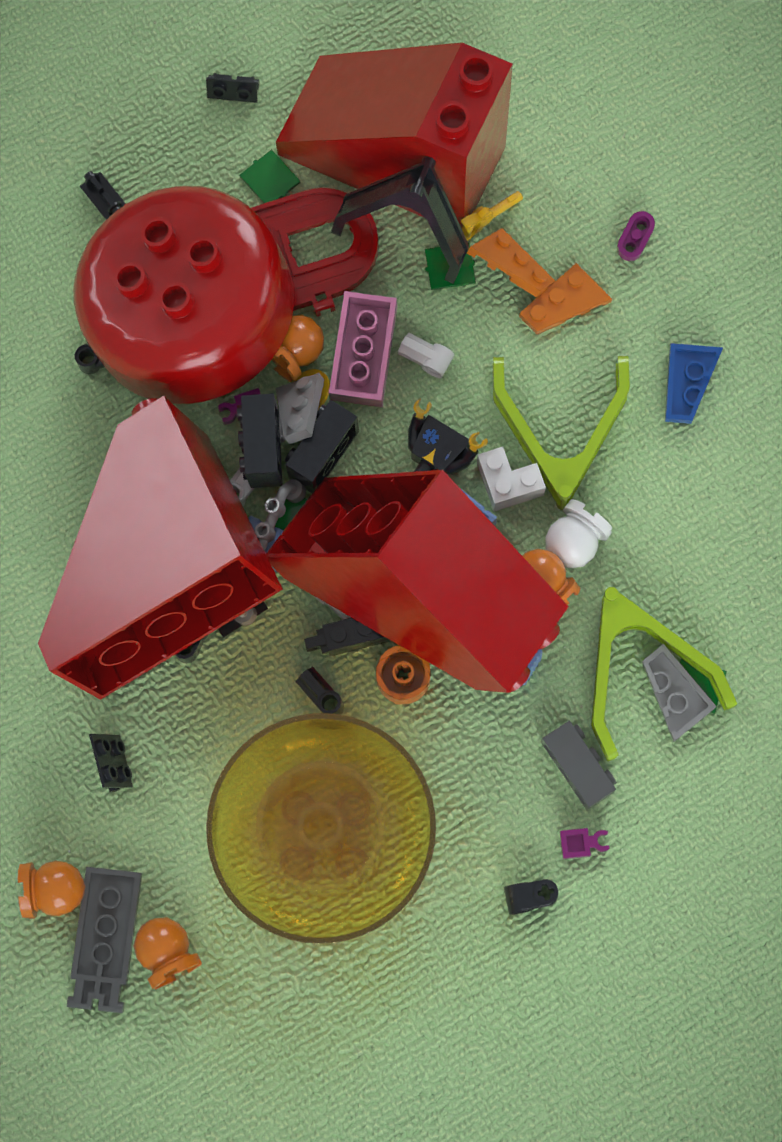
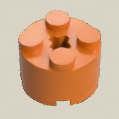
[376,645,431,705]

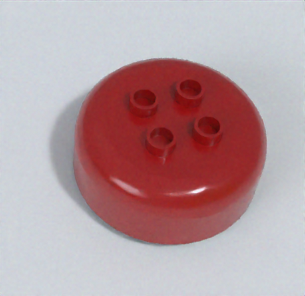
[73,186,294,404]

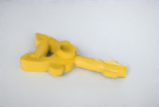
[461,191,523,241]

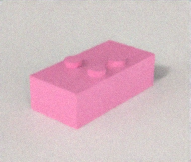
[329,291,397,407]

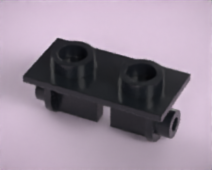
[206,73,260,103]
[80,171,126,219]

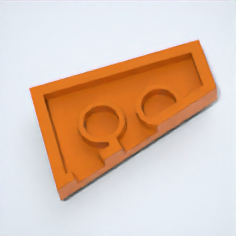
[519,263,612,334]

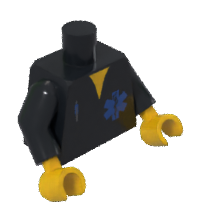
[408,398,488,475]

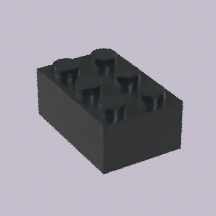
[237,393,283,488]
[285,400,359,493]

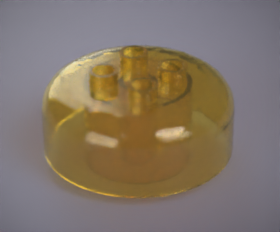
[206,713,436,946]

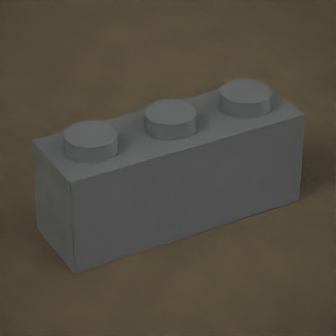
[541,720,617,810]

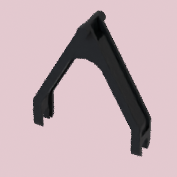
[331,156,469,284]

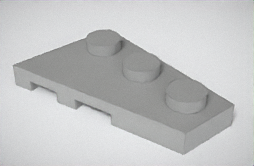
[275,373,324,444]
[642,644,717,742]

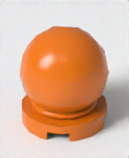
[272,315,324,382]
[522,548,581,605]
[18,860,85,919]
[133,917,202,990]

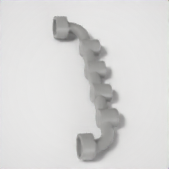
[235,479,306,626]

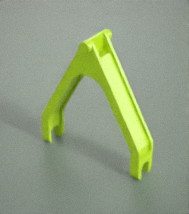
[493,356,630,510]
[591,587,737,762]

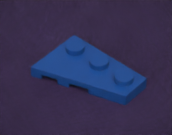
[665,343,723,424]

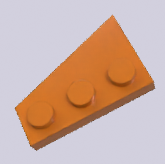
[467,228,555,297]

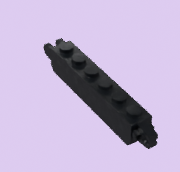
[304,618,391,656]

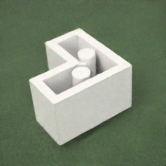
[477,447,546,512]

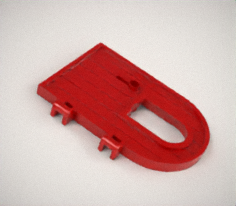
[251,188,379,317]

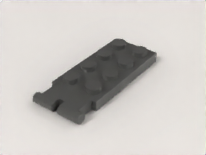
[67,867,142,1014]

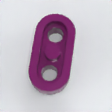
[617,211,655,261]

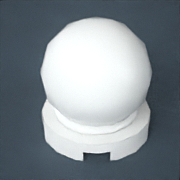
[546,499,612,568]

